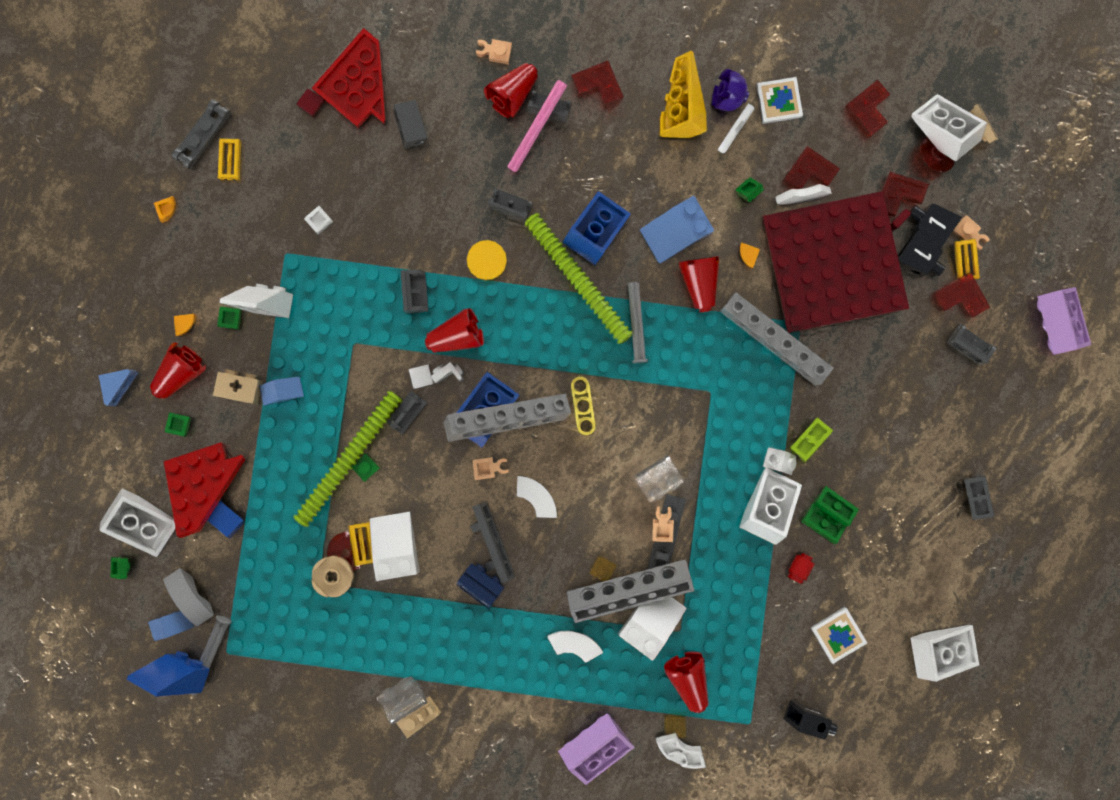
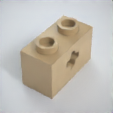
[213,369,263,404]

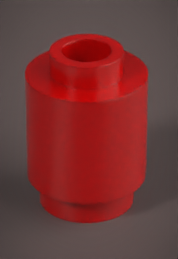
[787,553,815,584]

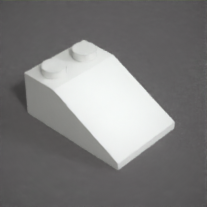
[911,94,987,161]
[220,284,293,318]
[740,468,802,545]
[100,488,175,557]
[370,512,420,581]
[618,597,687,661]
[911,625,979,682]

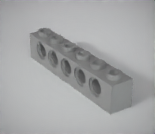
[720,293,833,386]
[443,394,571,442]
[567,559,695,623]

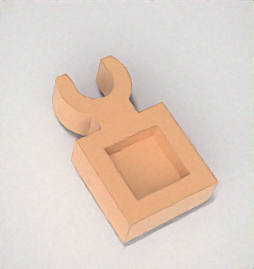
[476,39,512,65]
[952,215,990,251]
[472,457,509,480]
[652,506,674,542]

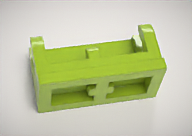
[790,417,833,464]

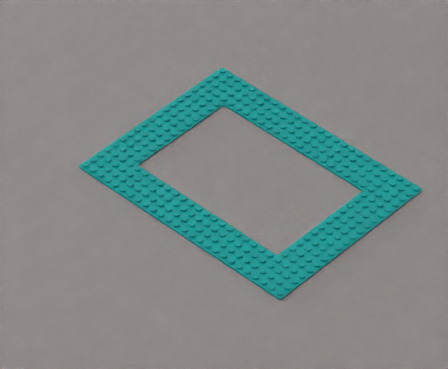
[226,253,800,724]

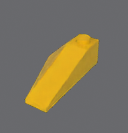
[660,51,707,138]

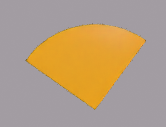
[154,196,176,223]
[739,242,760,269]
[174,314,196,337]

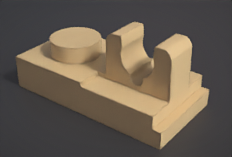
[969,104,999,143]
[395,696,441,738]

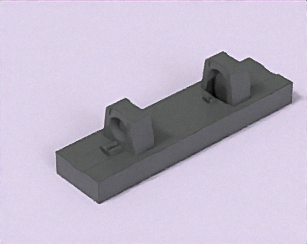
[647,494,686,570]
[470,501,515,584]

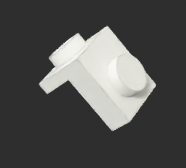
[431,362,464,384]
[763,448,797,475]

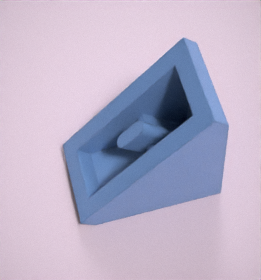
[99,369,138,407]
[259,377,304,406]
[148,611,194,641]

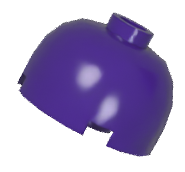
[711,69,749,112]

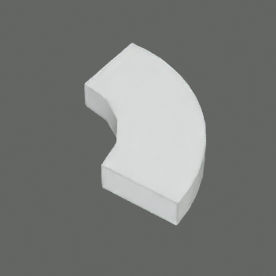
[718,103,754,154]
[775,184,832,205]
[517,476,557,518]
[547,630,603,663]
[656,733,706,769]

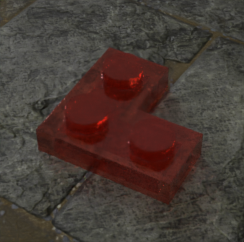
[571,60,624,106]
[845,79,890,137]
[783,146,840,189]
[883,172,929,217]
[933,273,990,318]

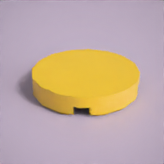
[467,240,507,280]

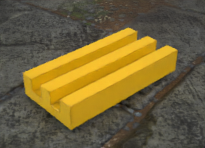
[218,138,241,180]
[954,238,980,282]
[348,522,373,566]

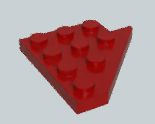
[312,28,386,129]
[163,442,245,538]

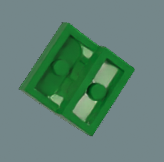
[801,486,859,544]

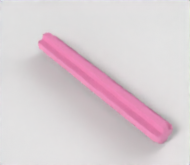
[508,80,567,172]

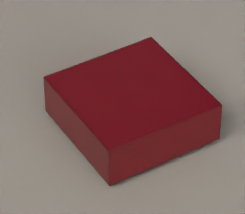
[296,88,325,117]
[890,209,911,231]

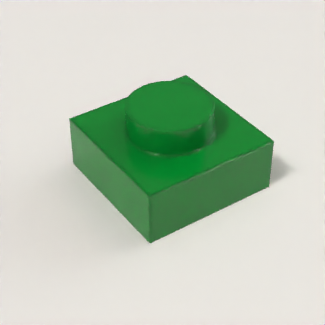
[735,177,764,203]
[217,307,242,330]
[164,412,192,437]
[352,453,380,482]
[110,557,130,579]

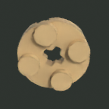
[311,555,354,597]

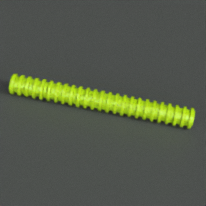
[525,213,633,344]
[293,391,403,527]

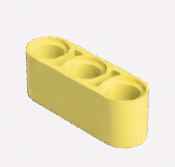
[571,377,595,435]

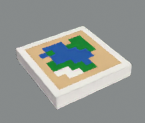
[756,77,803,124]
[810,607,867,664]

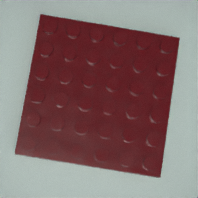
[762,191,909,333]

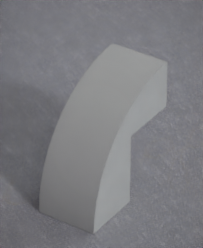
[163,568,214,626]

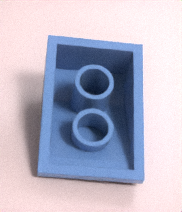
[640,196,714,264]

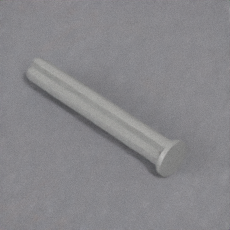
[628,282,648,363]
[191,615,232,696]

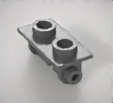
[387,391,427,435]

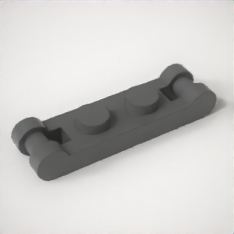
[172,99,231,169]

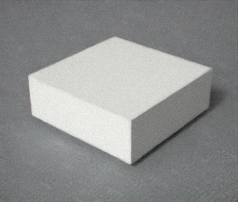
[304,206,333,235]
[409,364,434,389]

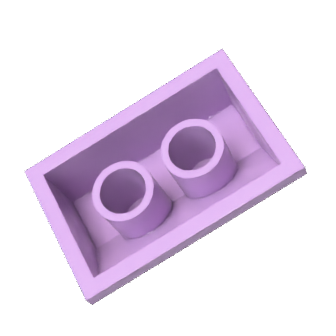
[1037,287,1091,355]
[558,714,635,785]

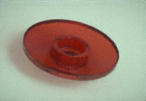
[920,137,955,173]
[327,532,368,571]

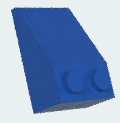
[562,191,631,265]
[457,372,519,448]
[127,651,210,697]

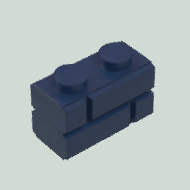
[456,563,504,610]

